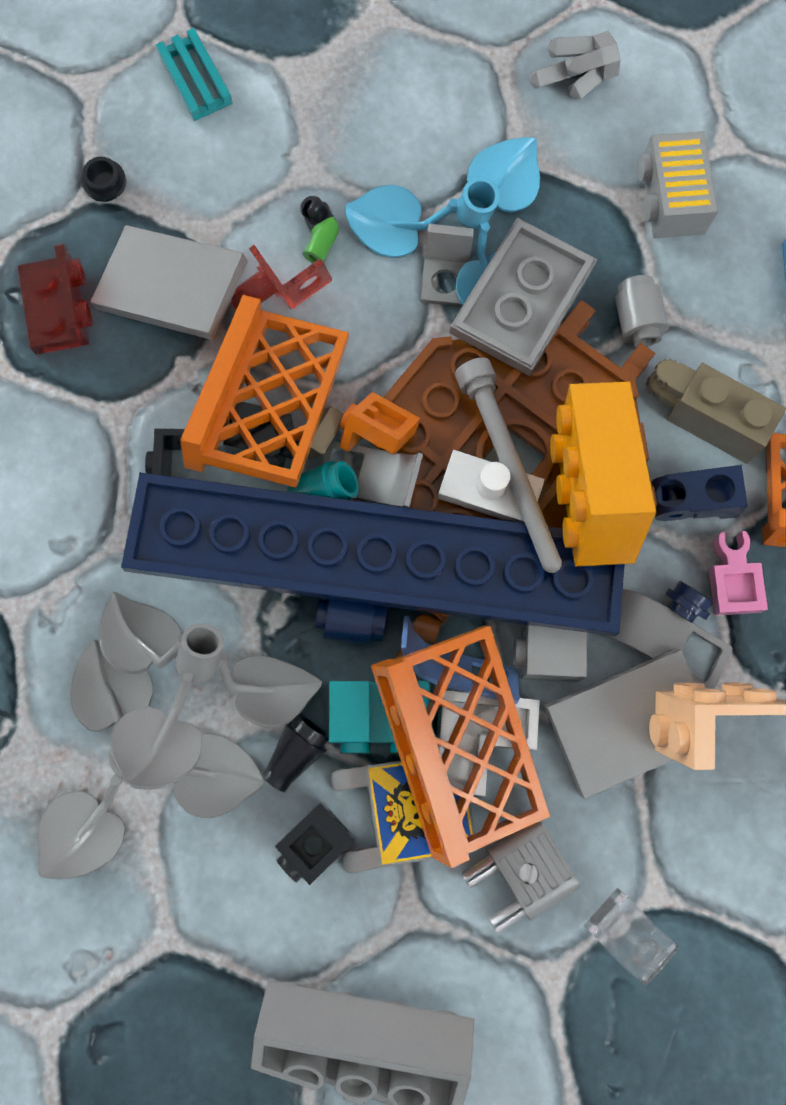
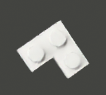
[436,690,540,796]

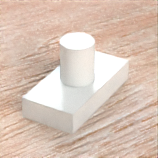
[438,450,545,523]

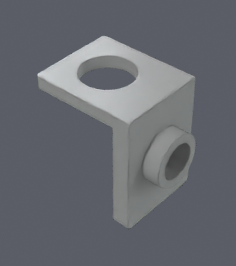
[420,224,474,307]

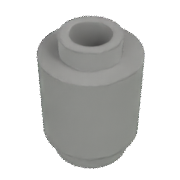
[615,275,669,347]

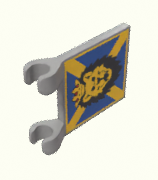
[331,761,478,873]

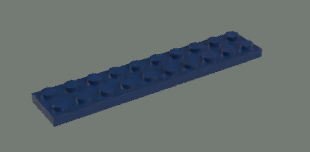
[121,472,625,637]

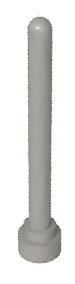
[455,358,562,573]

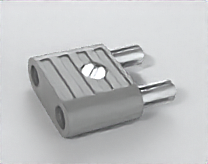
[462,821,581,933]

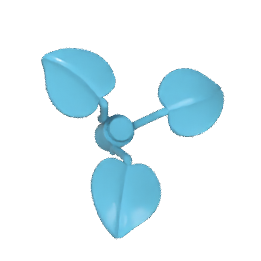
[345,137,540,306]

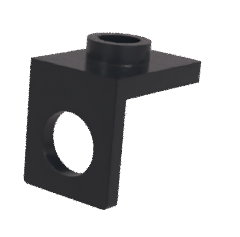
[145,428,185,476]

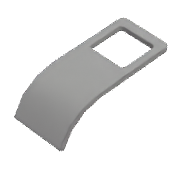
[321,440,423,508]
[600,589,732,689]

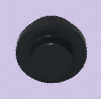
[81,156,127,202]

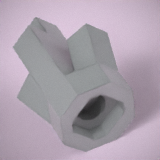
[530,31,621,100]

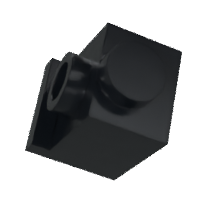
[275,802,356,885]

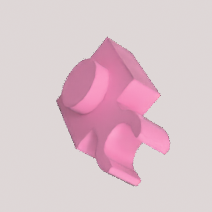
[708,531,768,616]

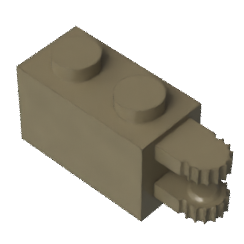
[646,358,786,464]

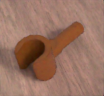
[394,615,442,659]

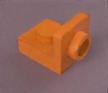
[339,392,421,455]

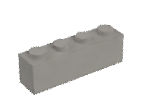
[251,980,474,1105]

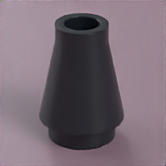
[262,715,329,792]

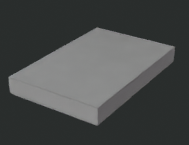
[449,218,598,376]
[90,225,248,341]
[544,648,718,799]

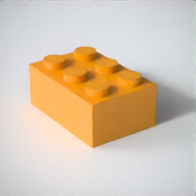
[550,382,656,566]

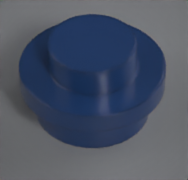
[665,581,713,623]

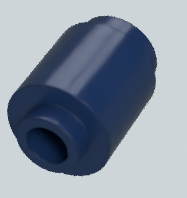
[315,599,387,645]

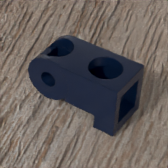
[651,465,748,521]

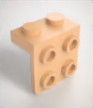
[649,682,786,770]

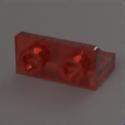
[17,244,93,355]

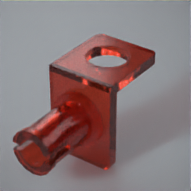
[231,245,332,310]

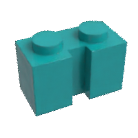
[329,681,430,754]

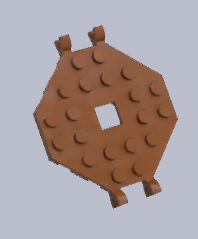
[380,300,657,624]

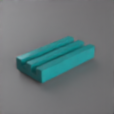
[155,28,233,121]

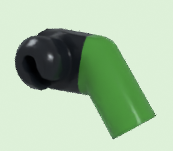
[300,195,339,265]

